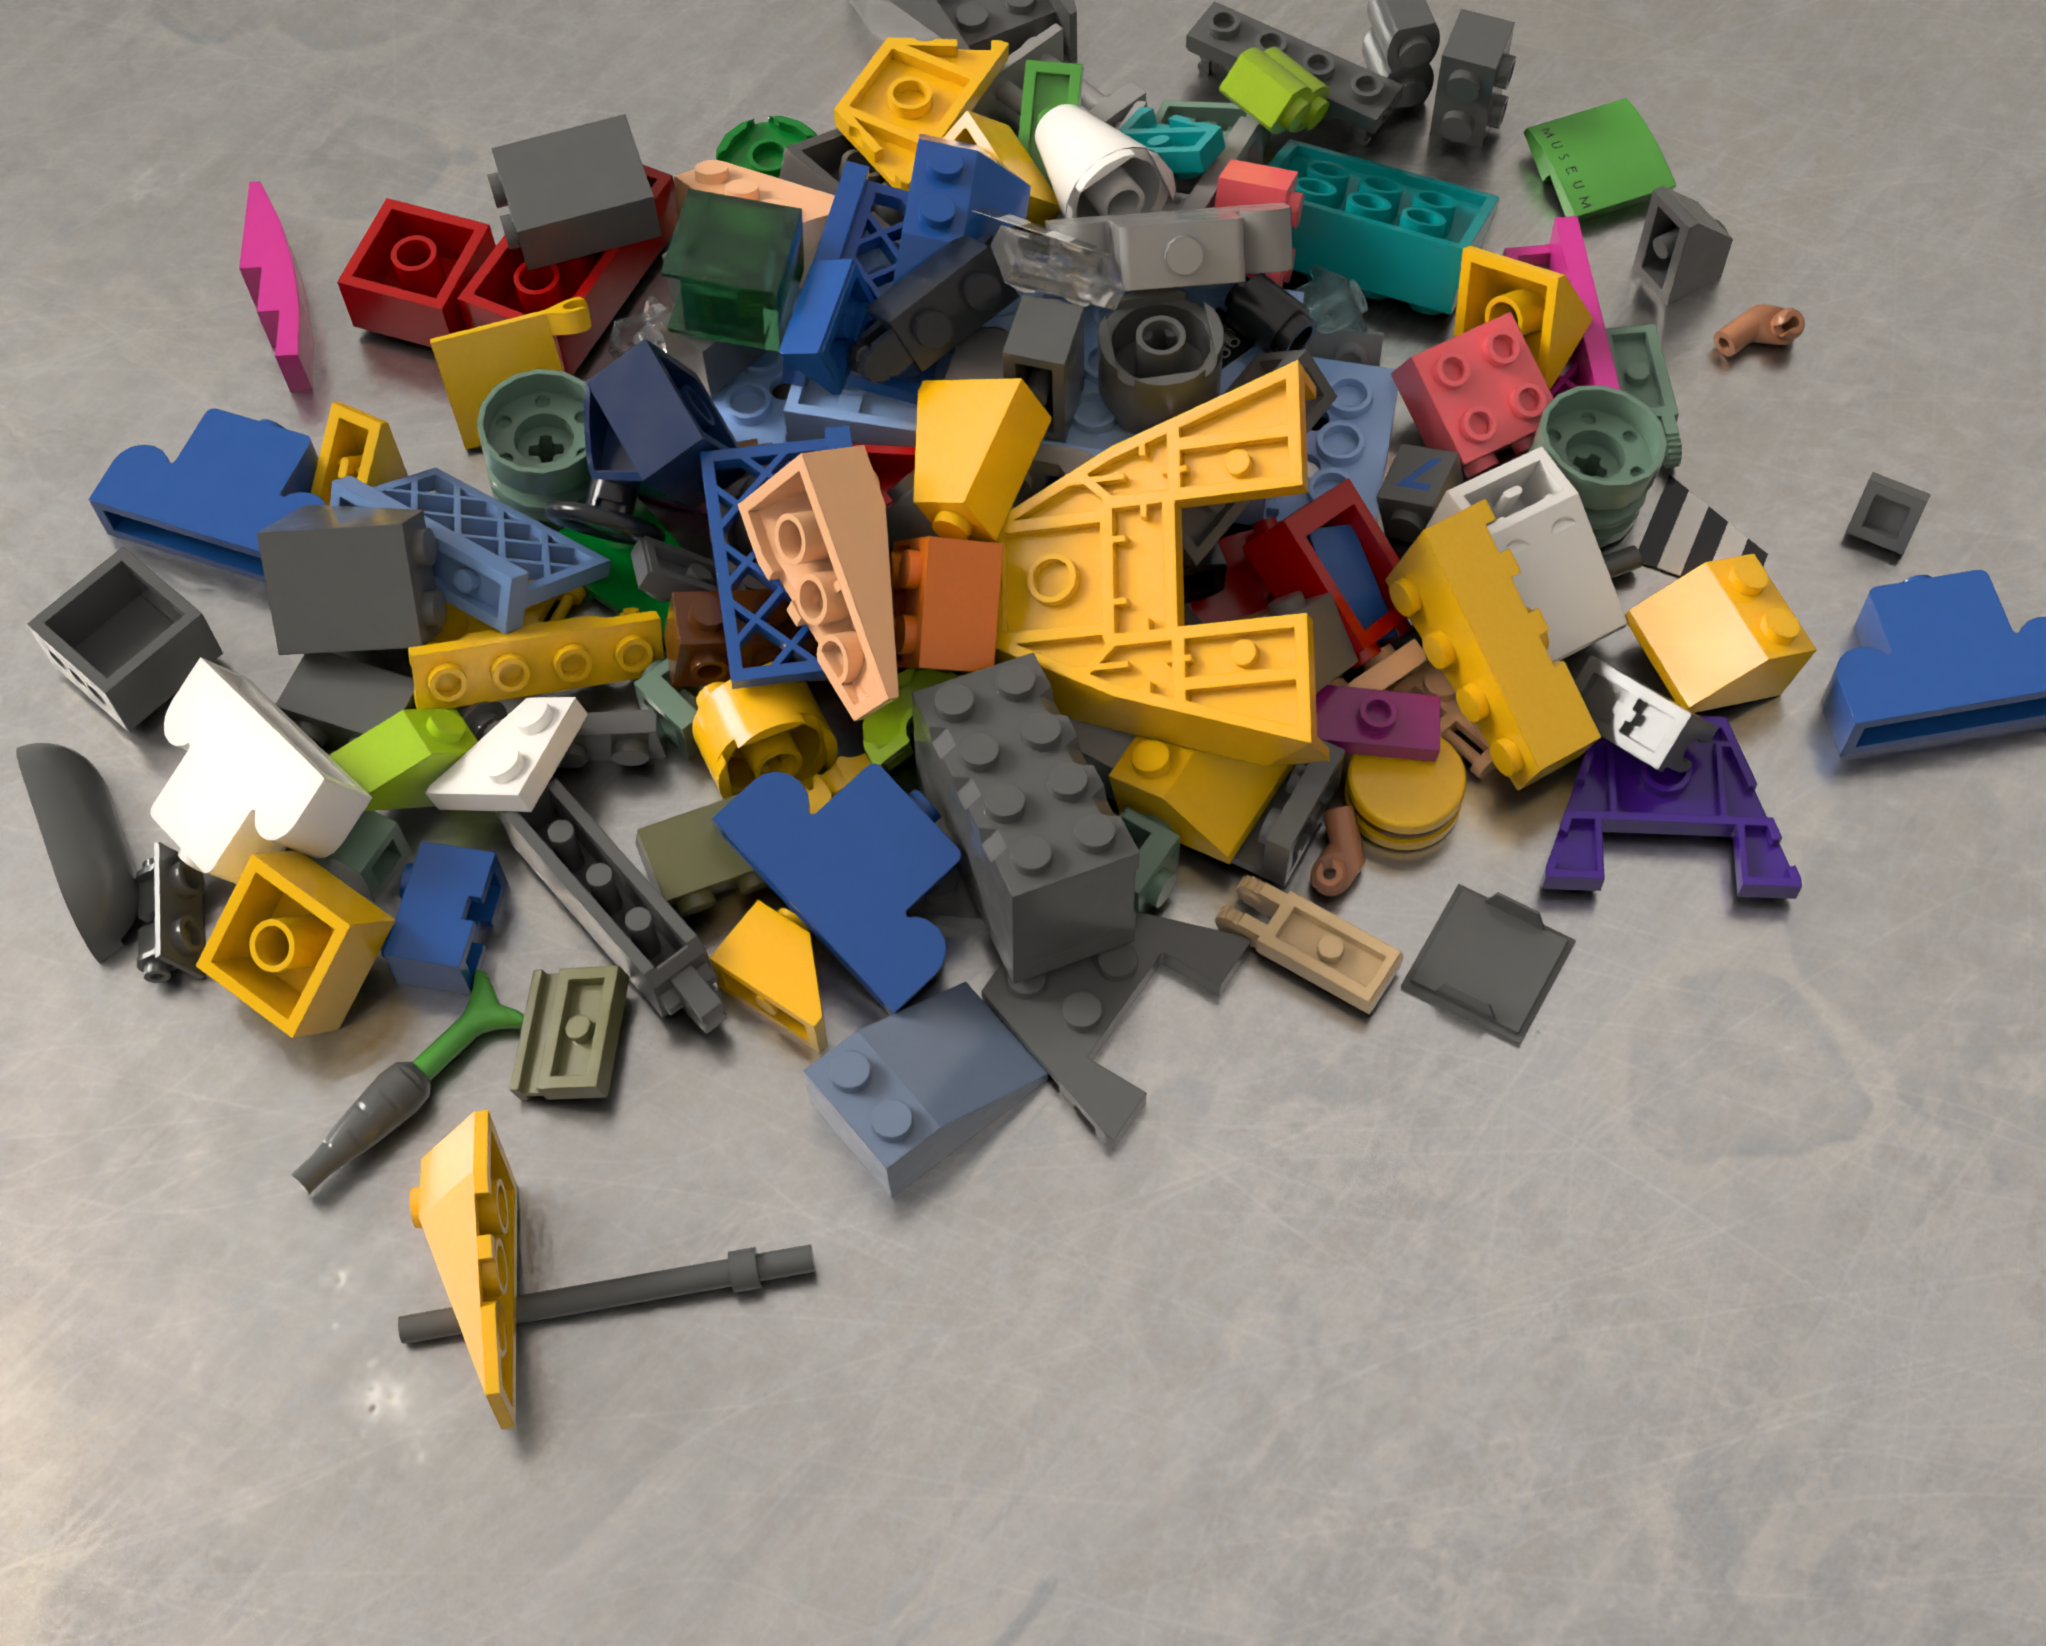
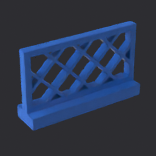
[781,161,938,405]
[699,425,853,689]

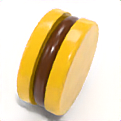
[1344,736,1466,850]

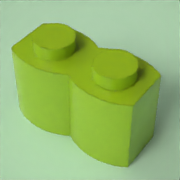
[1219,47,1330,135]

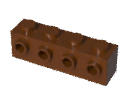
[664,589,917,687]

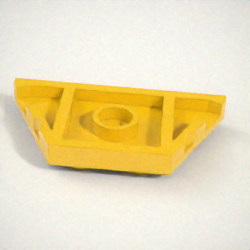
[834,37,1009,191]

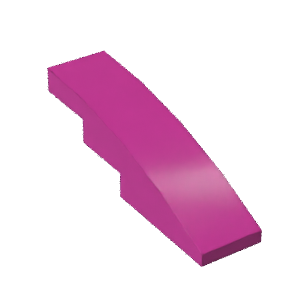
[239,181,314,392]

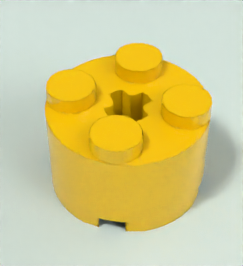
[692,661,838,799]

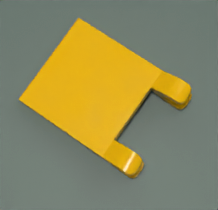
[430,297,592,450]

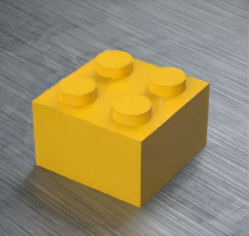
[196,851,396,1038]

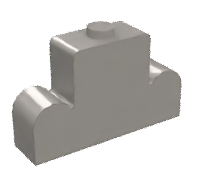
[1045,202,1293,291]

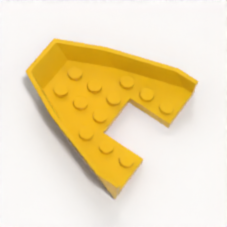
[959,360,1330,767]

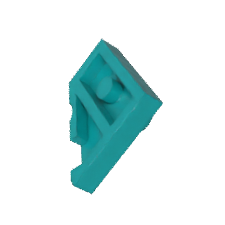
[1119,107,1226,179]

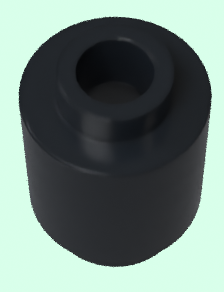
[1224,273,1317,353]

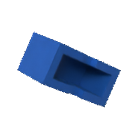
[380,841,508,995]

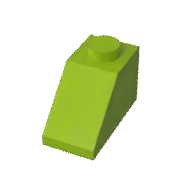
[329,708,478,811]

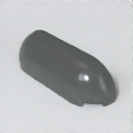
[16,743,139,962]

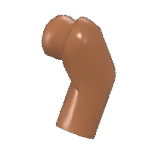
[1713,304,1805,357]
[1310,806,1365,896]

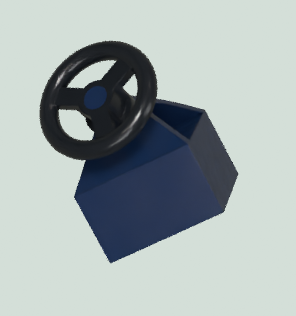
[545,339,746,546]

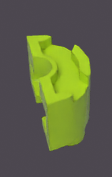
[863,668,959,774]

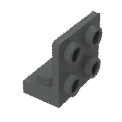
[1231,740,1345,887]

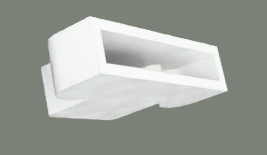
[151,657,372,884]

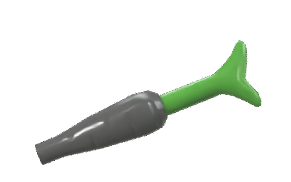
[290,970,524,1195]

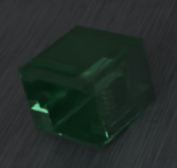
[661,188,804,352]

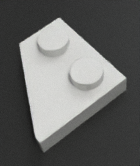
[425,697,588,812]

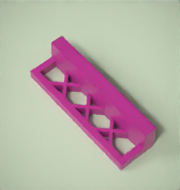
[1503,216,1620,398]

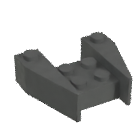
[849,0,1077,62]

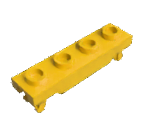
[408,607,664,709]

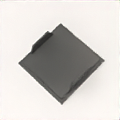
[1401,884,1576,1046]

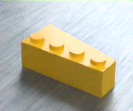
[1385,498,1601,791]

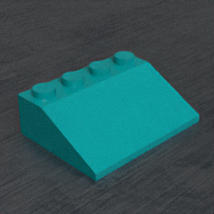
[1266,139,1500,315]

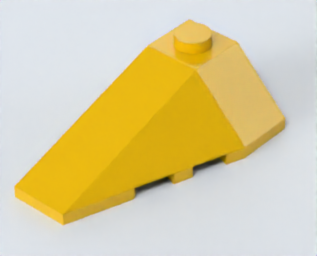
[410,1110,518,1430]

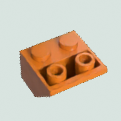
[889,536,1004,673]

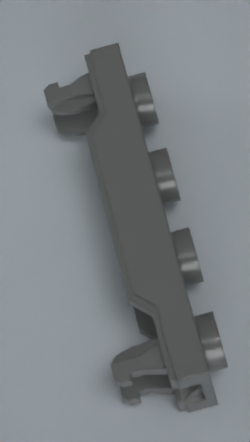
[1186,1,1404,146]

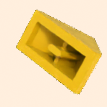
[310,401,407,505]

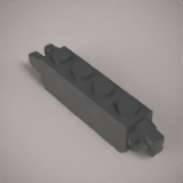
[493,777,727,1034]

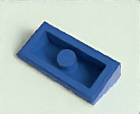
[779,259,875,395]
[1306,524,1398,645]

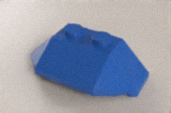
[892,133,1031,287]

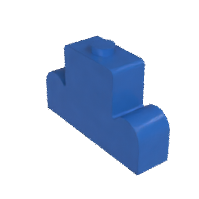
[88,408,326,583]
[1821,570,2046,756]
[712,763,961,1015]

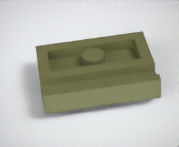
[509,965,630,1101]

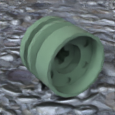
[477,369,593,530]
[1528,385,1667,547]

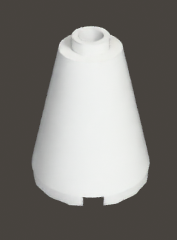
[1035,104,1176,219]

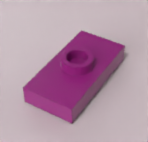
[1316,685,1441,762]

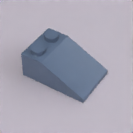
[803,981,1049,1199]

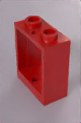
[1242,478,1413,671]

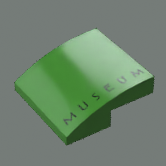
[1524,98,1677,222]

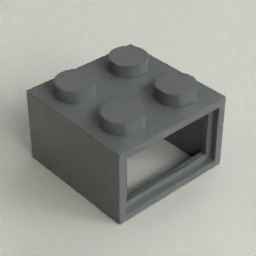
[27,546,223,732]

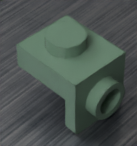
[1119,807,1180,913]

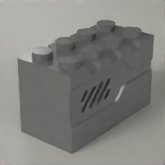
[911,652,1140,984]

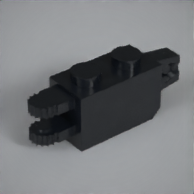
[845,225,1042,384]

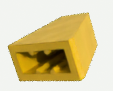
[913,378,1052,542]

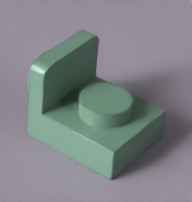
[634,658,700,761]

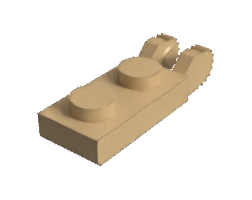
[1214,875,1404,1015]

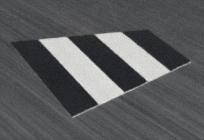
[972,206,1098,251]
[1638,475,1768,577]

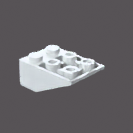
[1425,446,1628,662]

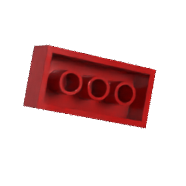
[457,165,678,376]

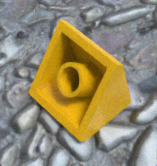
[1453,246,1593,389]

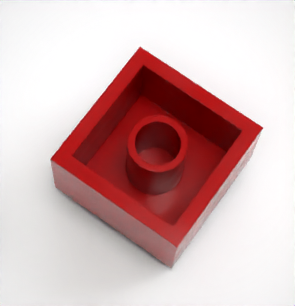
[337,198,496,347]

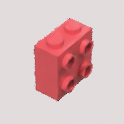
[1391,312,1554,479]

